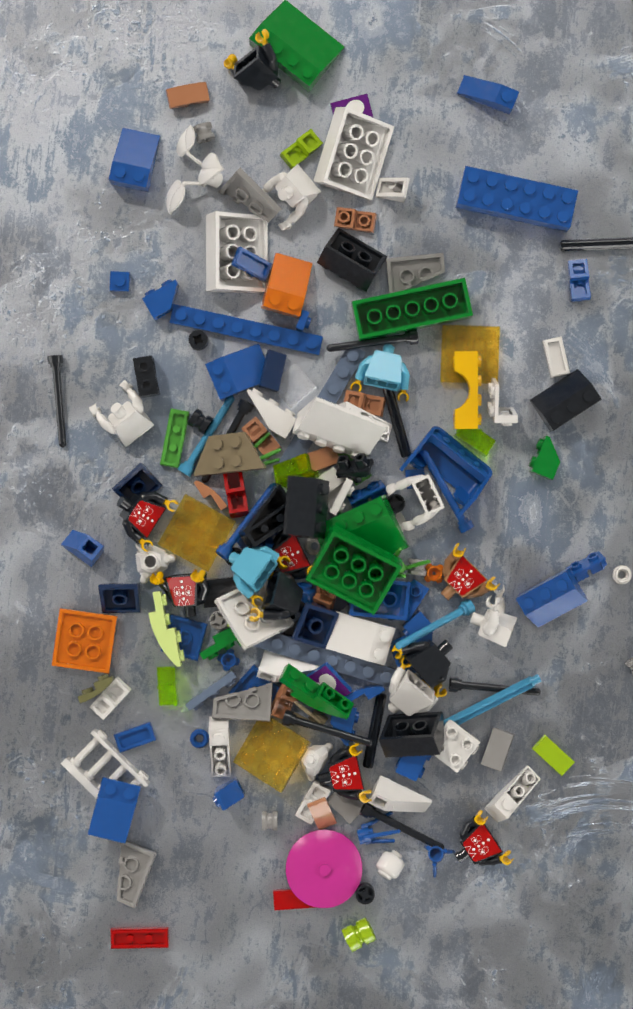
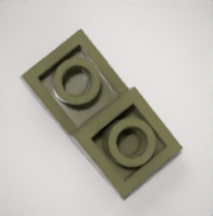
[77,674,115,704]

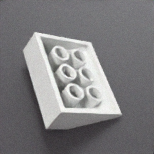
[313,107,394,200]
[206,211,268,293]
[292,397,388,459]

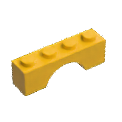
[453,351,482,429]

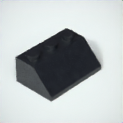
[317,228,387,292]
[530,369,602,432]
[283,476,330,539]
[379,711,444,758]

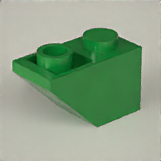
[528,436,560,480]

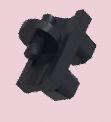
[336,453,374,483]

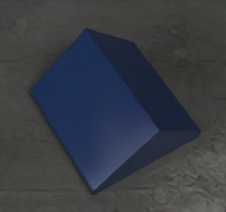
[112,463,163,499]
[98,583,141,613]
[291,602,340,649]

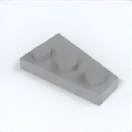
[219,168,281,223]
[386,253,445,293]
[212,682,273,722]
[117,840,157,908]

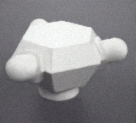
[135,543,176,584]
[298,743,333,782]

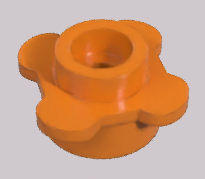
[424,563,443,583]

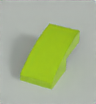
[280,129,323,170]
[532,734,575,776]

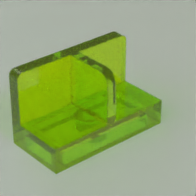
[453,429,496,457]
[273,453,319,488]
[157,666,179,706]

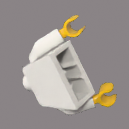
[388,655,447,716]

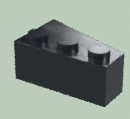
[239,483,286,548]

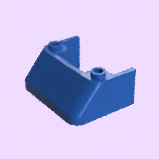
[399,426,492,518]

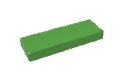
[160,408,190,468]

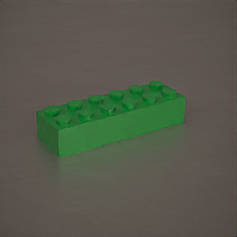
[351,278,473,341]

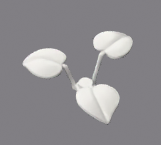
[166,125,224,215]

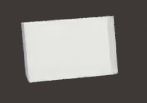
[376,178,410,203]

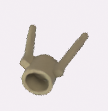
[291,701,328,725]

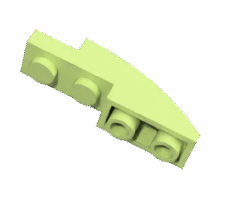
[148,590,185,667]

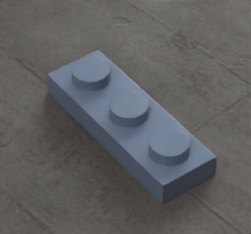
[185,670,237,711]

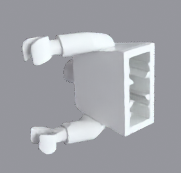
[262,164,321,230]
[89,380,154,448]
[386,474,445,531]
[470,583,517,647]

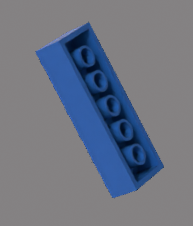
[455,166,578,232]

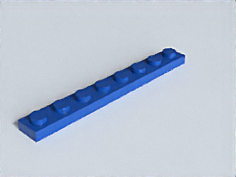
[169,304,323,356]

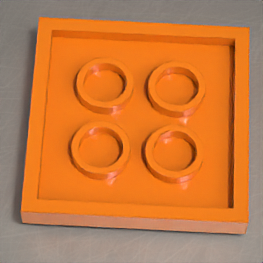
[52,608,118,674]

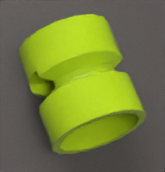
[341,917,377,952]

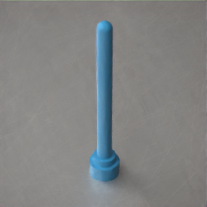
[178,396,235,477]
[395,599,476,650]

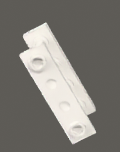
[61,728,150,799]

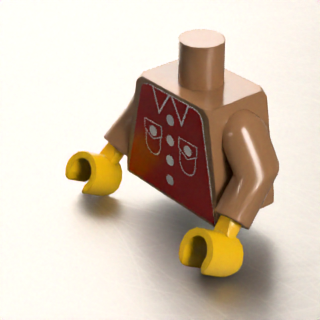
[441,543,500,601]

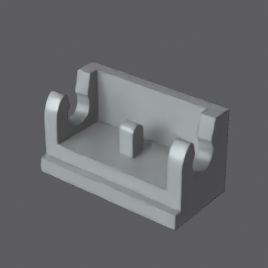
[481,728,515,772]

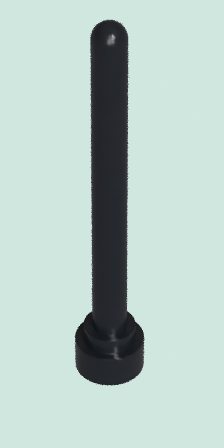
[326,329,419,352]
[47,355,66,447]
[201,399,254,483]
[449,676,541,696]
[282,710,373,746]
[359,802,444,850]

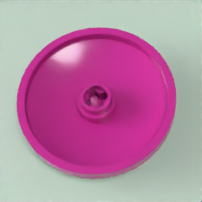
[285,829,362,908]

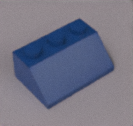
[516,567,588,627]

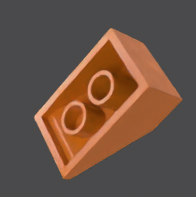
[261,253,312,318]

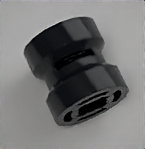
[187,408,214,434]
[387,494,405,513]

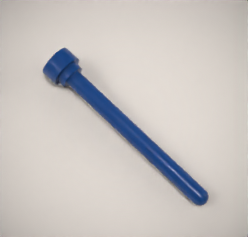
[420,450,474,534]
[215,483,277,561]

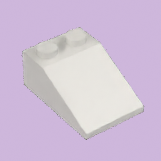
[326,611,395,665]

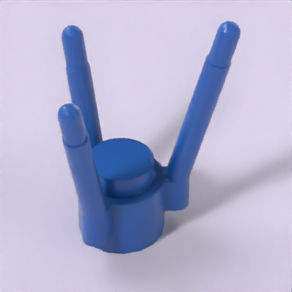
[357,811,401,845]
[424,845,455,878]

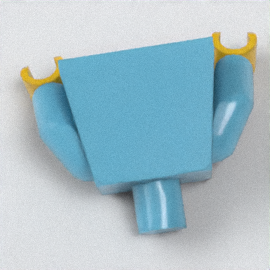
[350,344,410,402]
[228,546,290,608]

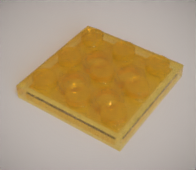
[440,325,500,384]
[158,494,236,572]
[233,717,311,792]

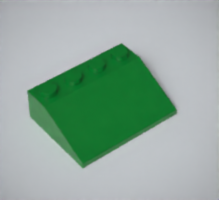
[249,0,345,92]
[317,494,409,554]
[305,524,403,615]

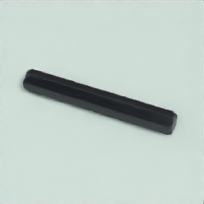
[560,237,633,251]
[382,388,411,458]
[363,693,387,768]

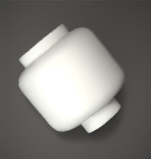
[376,850,405,880]

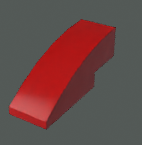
[223,472,249,518]

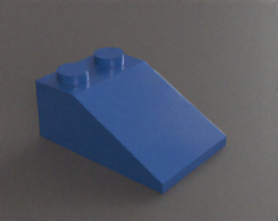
[109,128,160,192]
[205,343,265,401]
[348,580,411,621]
[87,777,141,843]

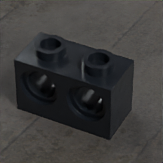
[133,355,160,398]

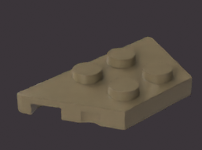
[194,432,266,477]

